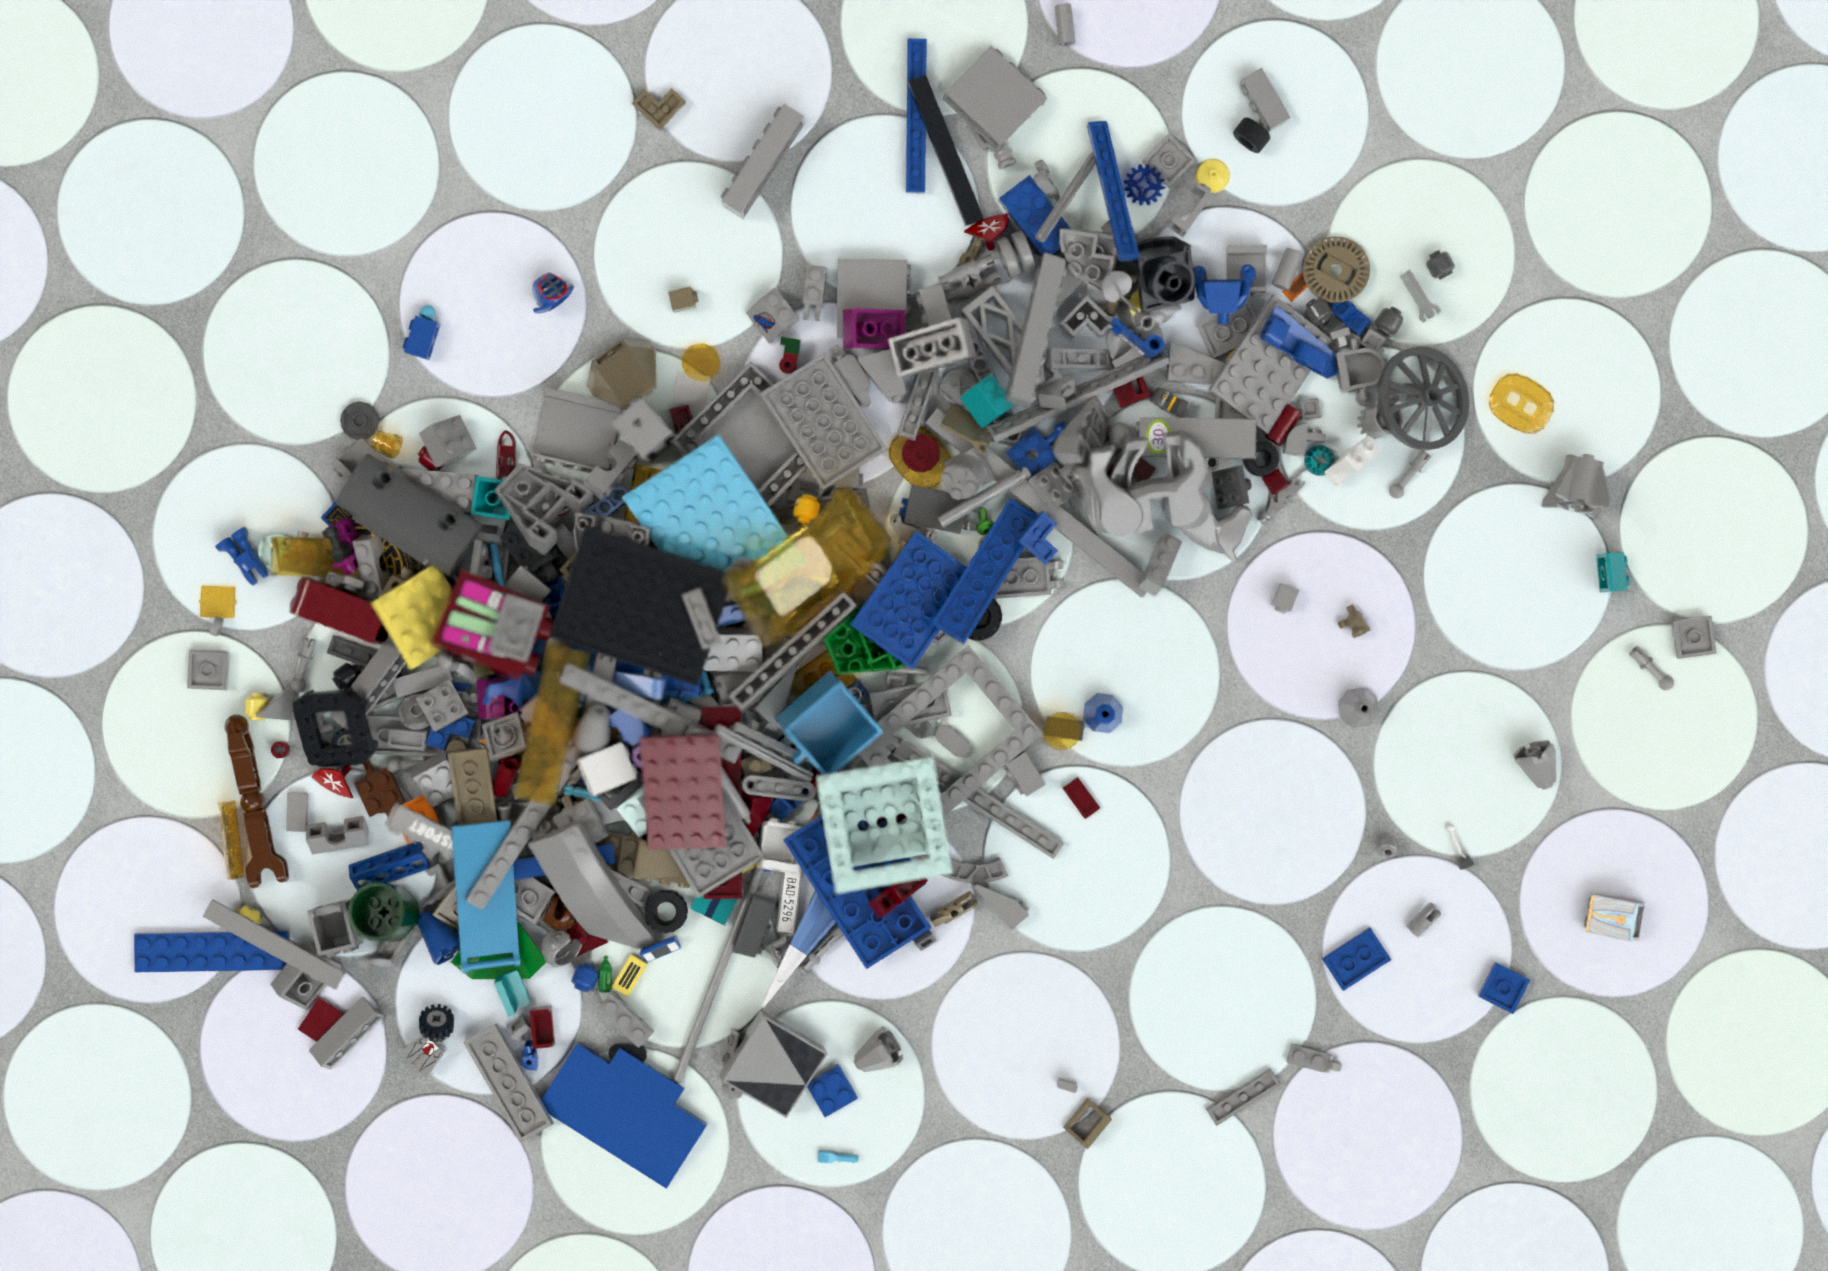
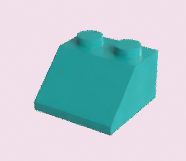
[960,373,1014,429]
[471,476,512,521]
[1596,552,1630,593]

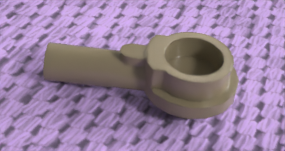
[959,237,984,266]

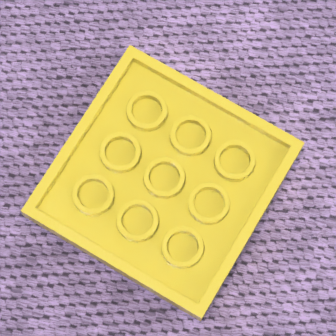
[371,565,453,669]

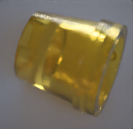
[372,431,403,459]

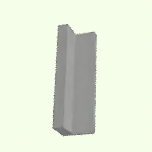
[309,997,385,1070]

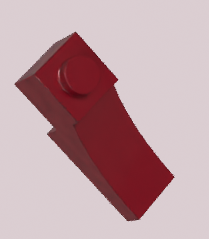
[868,878,928,918]

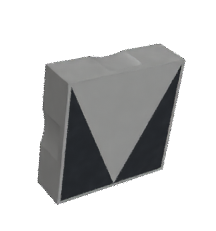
[719,1010,828,1118]

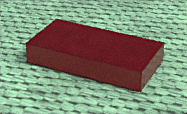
[1062,777,1100,819]

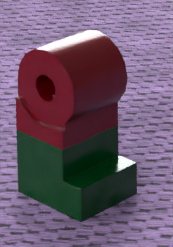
[779,336,801,374]

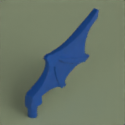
[482,668,564,707]

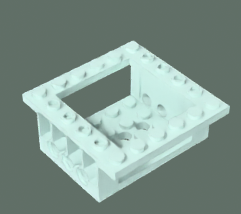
[817,757,952,893]

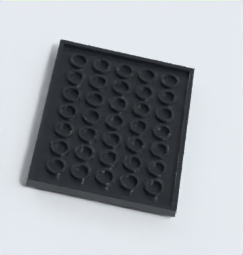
[550,525,734,686]

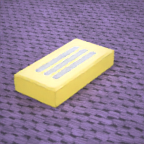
[612,954,648,997]

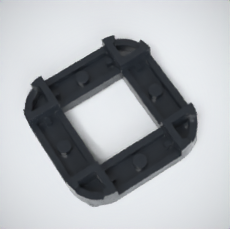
[293,687,378,767]

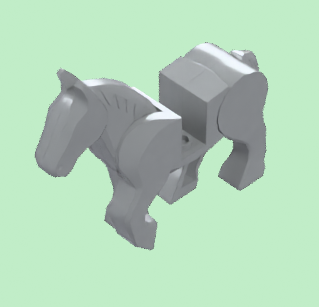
[1071,430,1252,563]

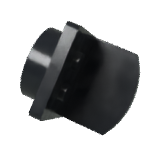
[1130,236,1195,312]

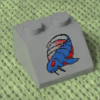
[746,288,799,344]

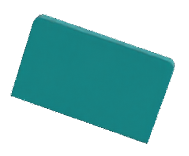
[494,969,531,1017]

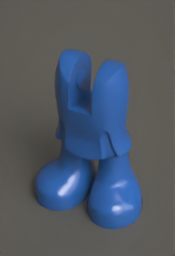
[215,527,269,586]

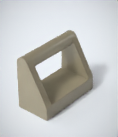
[1063,1097,1112,1149]

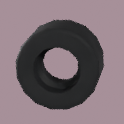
[1233,117,1271,153]
[1243,441,1279,476]

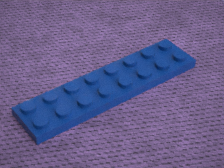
[931,498,1037,645]
[134,931,289,972]

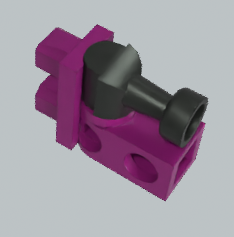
[321,517,359,575]

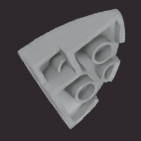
[1060,228,1117,293]

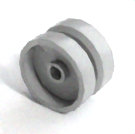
[996,230,1036,280]

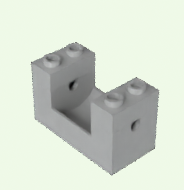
[612,398,676,463]

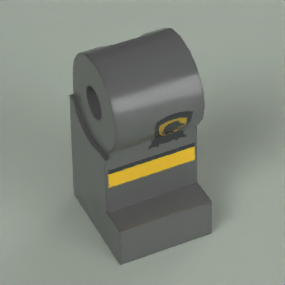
[1149,387,1189,418]

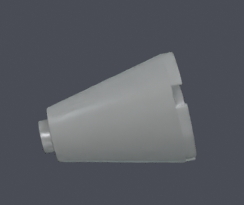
[572,704,611,754]

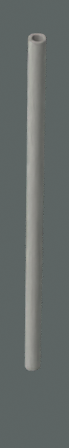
[672,867,764,1083]

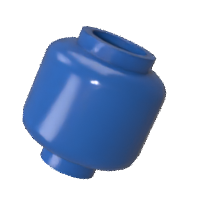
[571,963,599,993]

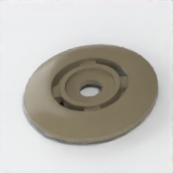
[1302,236,1370,303]

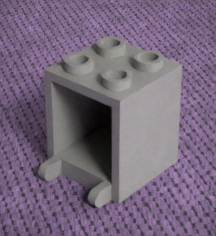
[307,899,364,958]

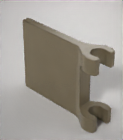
[940,403,996,454]

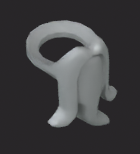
[763,935,794,968]

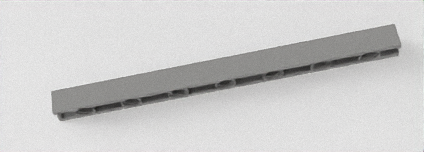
[925,408,1147,598]

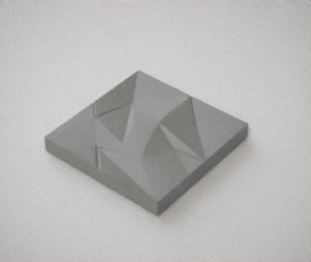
[670,361,808,507]

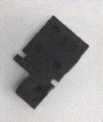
[499,525,566,581]

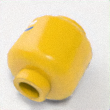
[793,494,820,524]

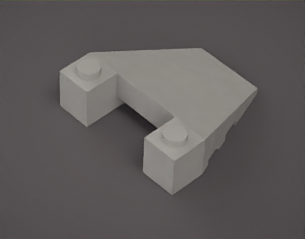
[1054,396,1110,493]
[495,464,593,556]

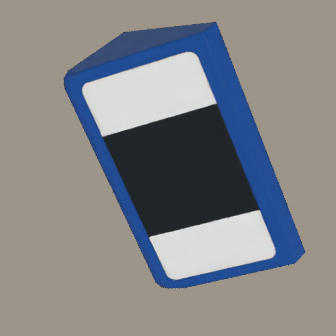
[639,935,681,962]

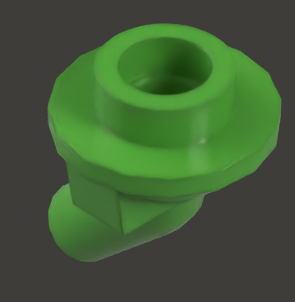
[976,508,994,535]

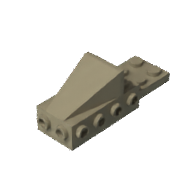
[595,831,691,888]

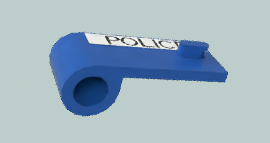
[1107,317,1164,358]

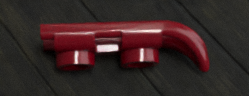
[495,430,516,479]

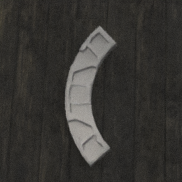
[917,854,1008,883]

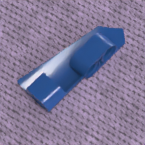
[1260,306,1338,379]

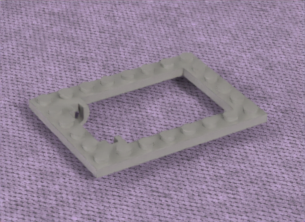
[858,645,1043,817]

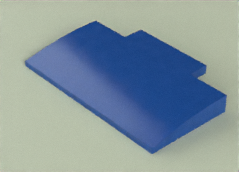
[783,814,931,969]
[541,1042,708,1189]

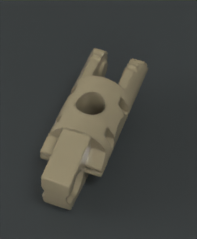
[930,891,978,927]

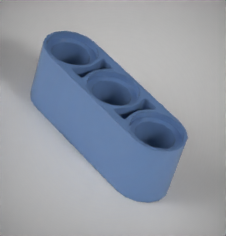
[584,486,629,516]
[611,670,665,699]

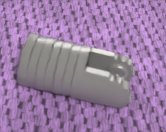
[1406,902,1441,938]

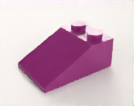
[843,308,905,349]

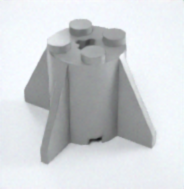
[1542,454,1613,519]

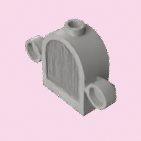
[1335,334,1388,406]

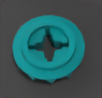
[1304,445,1335,476]

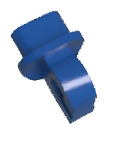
[522,1040,539,1071]

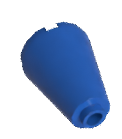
[417,911,460,965]

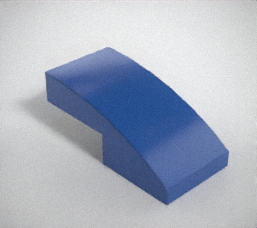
[1330,301,1372,336]
[769,779,807,821]

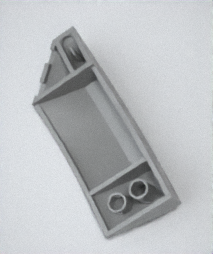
[528,818,657,949]

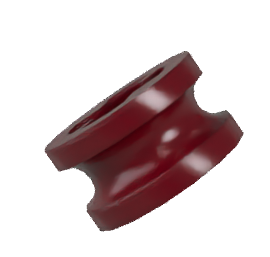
[271,741,290,758]

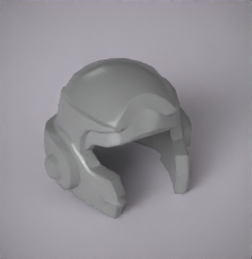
[541,929,583,967]

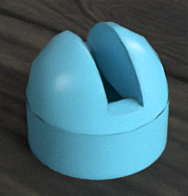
[418,305,435,321]

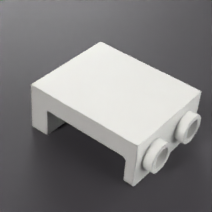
[1324,435,1381,487]
[576,742,637,797]
[756,818,802,874]

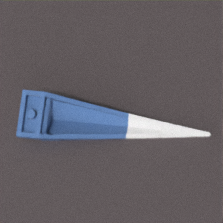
[761,890,836,1008]

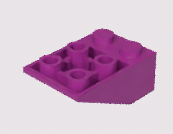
[477,677,528,719]

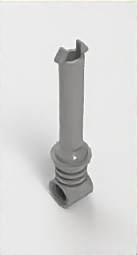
[686,724,751,823]

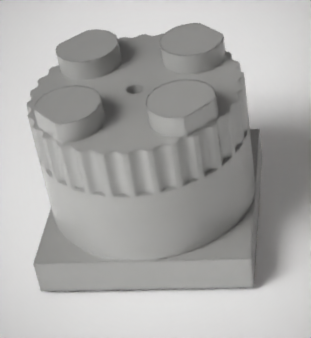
[941,446,995,500]

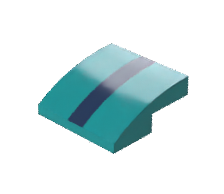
[690,888,743,926]

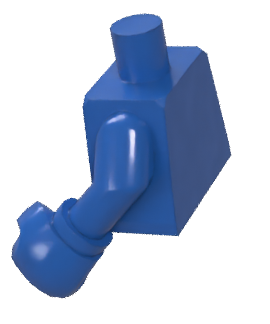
[1193,264,1256,324]

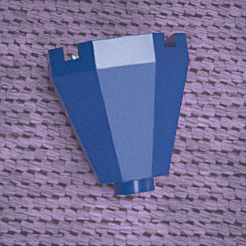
[1083,693,1123,733]

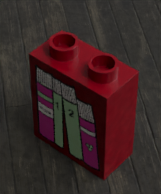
[431,570,555,682]

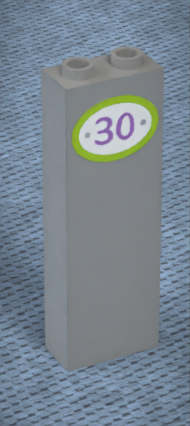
[1136,417,1257,459]

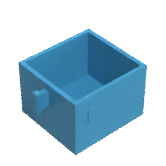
[774,671,883,775]

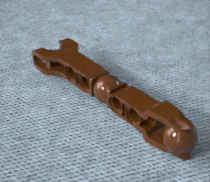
[224,714,289,888]

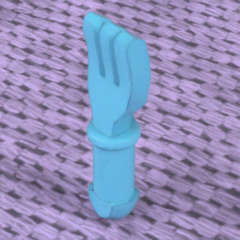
[818,1150,859,1164]

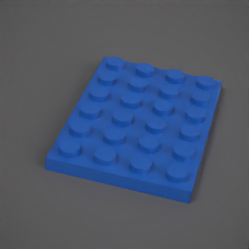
[850,530,966,670]

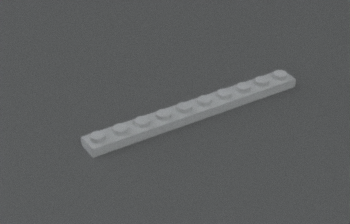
[987,350,1170,443]
[559,663,742,763]
[465,736,585,910]
[893,739,1064,859]

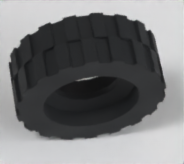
[645,890,688,934]

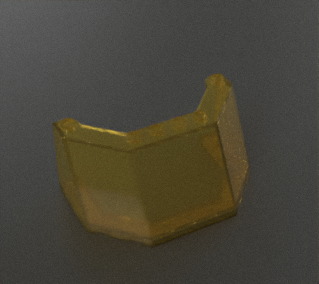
[724,486,893,648]

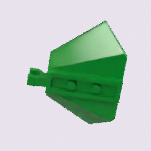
[451,922,546,979]

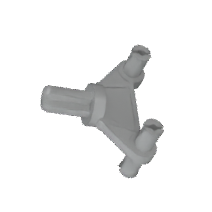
[890,514,937,559]

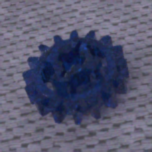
[1123,164,1166,206]

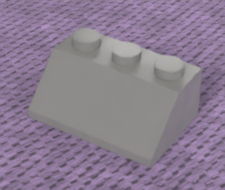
[270,940,342,1010]

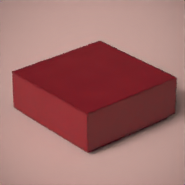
[1262,468,1289,496]

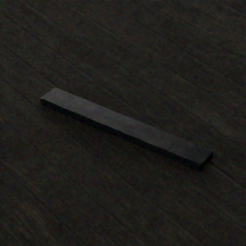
[908,75,984,226]

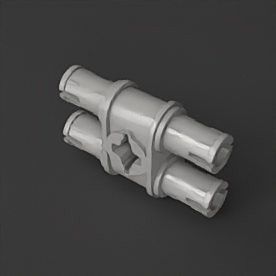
[938,254,1002,304]

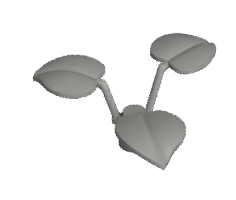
[1102,271,1182,360]

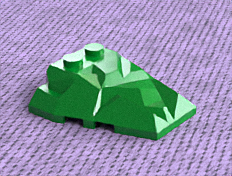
[823,599,905,675]

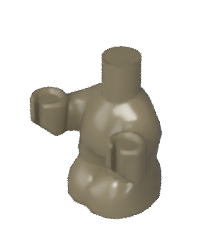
[1338,604,1371,638]

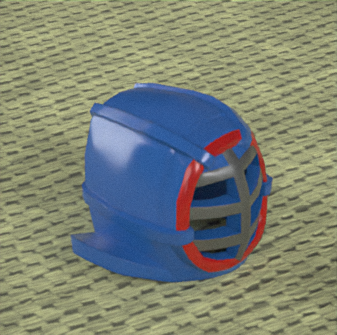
[532,272,574,314]

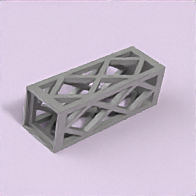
[961,286,1063,405]

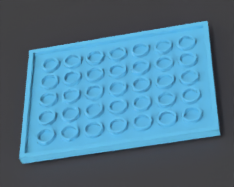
[622,434,806,600]

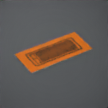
[1282,272,1307,302]

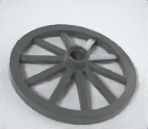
[1377,346,1469,450]

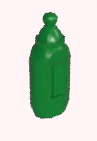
[598,956,612,992]

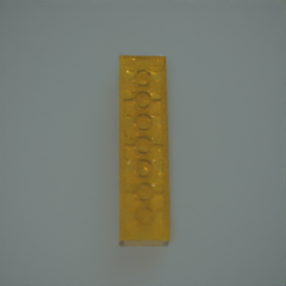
[514,644,590,806]

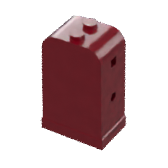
[289,576,389,645]

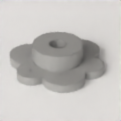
[722,1084,743,1099]

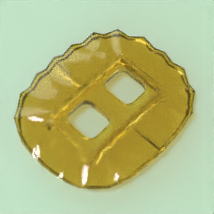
[1489,373,1554,434]
[888,426,951,489]

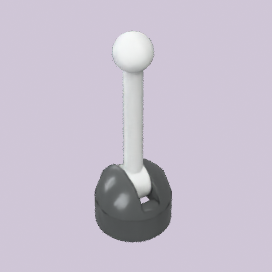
[1447,824,1474,870]

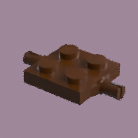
[354,760,405,818]

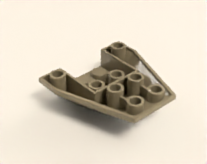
[586,338,657,410]

